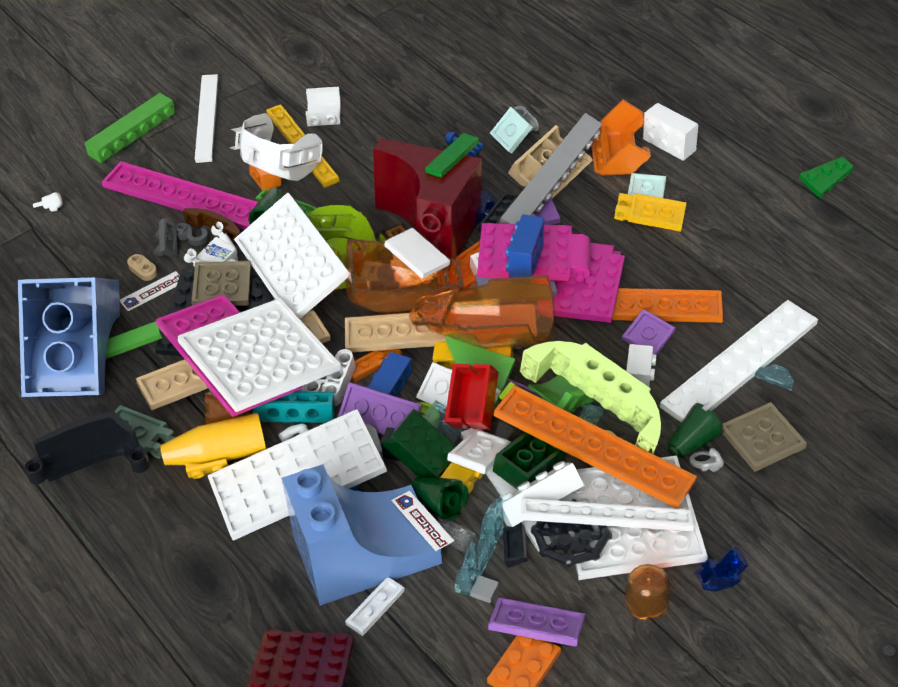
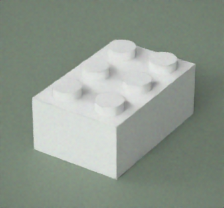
[643,103,698,161]

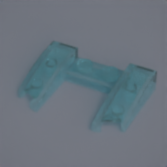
[455,497,504,597]

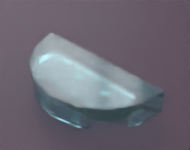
[755,365,794,391]

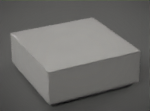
[470,575,499,603]

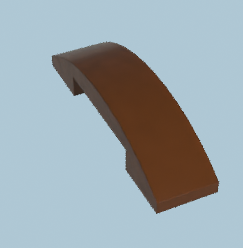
[183,208,241,246]

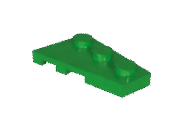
[799,156,854,199]

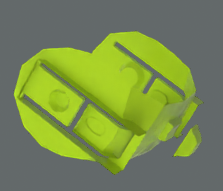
[307,205,386,289]

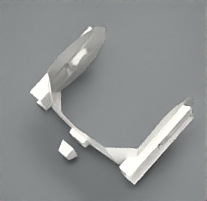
[229,113,323,181]

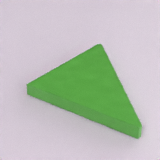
[445,336,516,414]

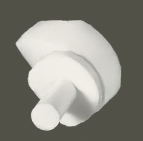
[33,192,63,212]

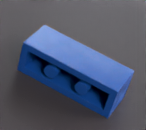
[366,352,413,397]

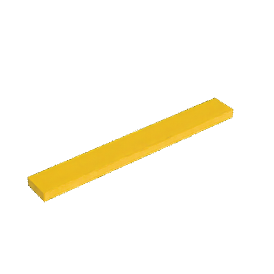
[266,104,340,188]

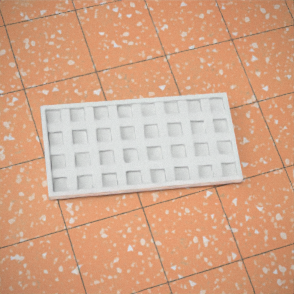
[207,409,387,541]

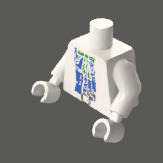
[184,222,238,267]

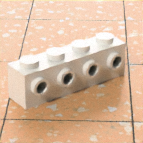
[495,461,584,527]

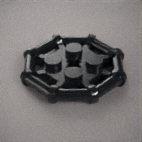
[531,499,612,568]

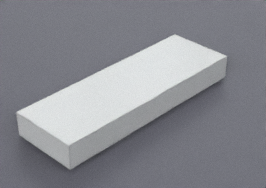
[345,577,405,636]

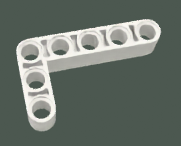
[297,349,356,406]

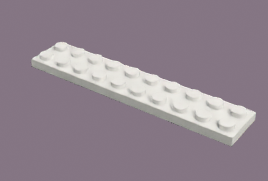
[660,300,818,422]

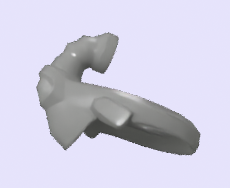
[689,448,724,472]

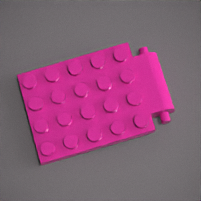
[477,223,591,282]
[536,243,625,323]

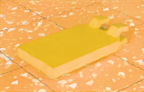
[614,193,686,232]

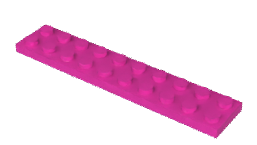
[102,161,258,230]

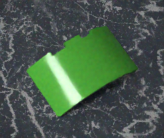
[528,375,594,413]

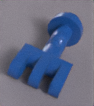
[445,132,483,157]

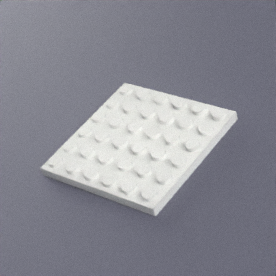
[178,298,341,412]
[560,455,708,580]

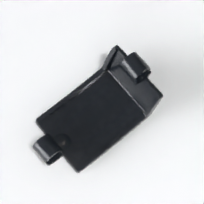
[24,411,150,485]

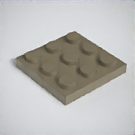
[191,261,251,306]
[721,402,807,472]

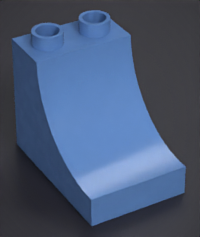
[18,278,120,397]
[281,464,442,606]

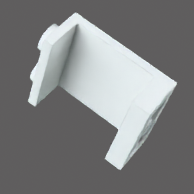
[306,87,341,126]

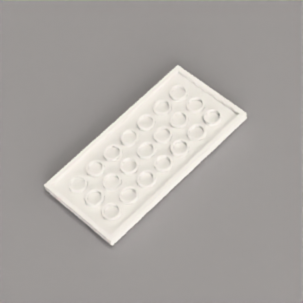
[234,193,351,319]

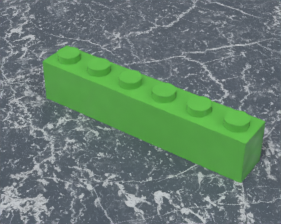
[85,93,176,163]

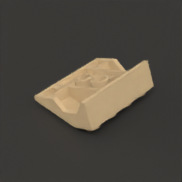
[508,125,593,199]

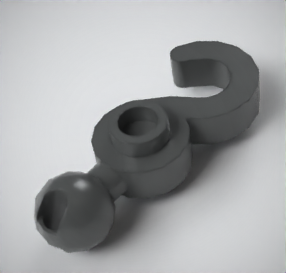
[177,223,209,246]

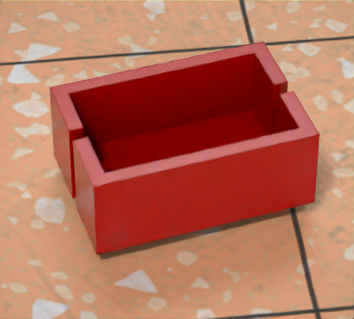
[444,364,499,430]

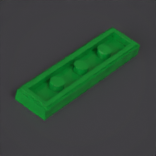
[426,133,479,178]

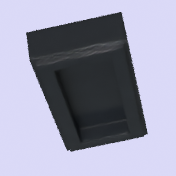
[503,522,528,568]

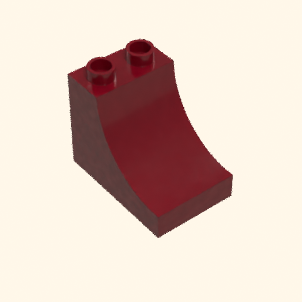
[373,138,482,266]

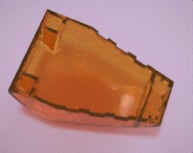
[345,239,464,313]

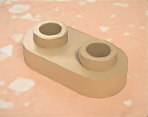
[127,254,157,281]

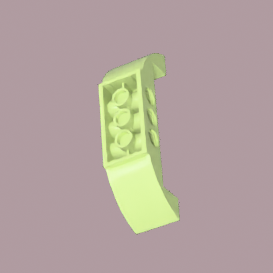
[520,341,661,455]

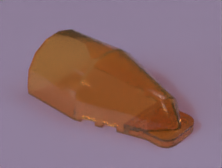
[409,275,554,349]

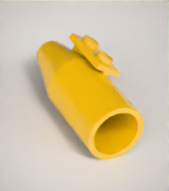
[160,413,266,479]

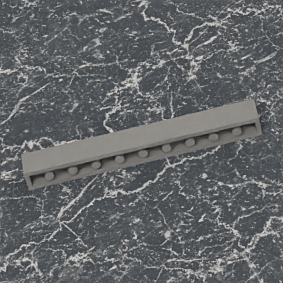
[498,113,602,224]

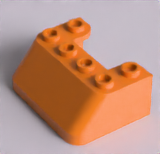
[591,99,651,176]

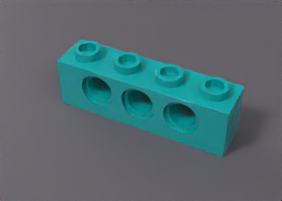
[253,391,335,423]

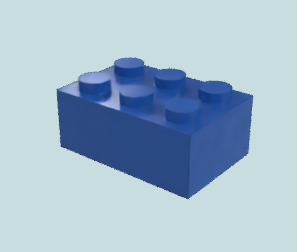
[506,214,544,283]

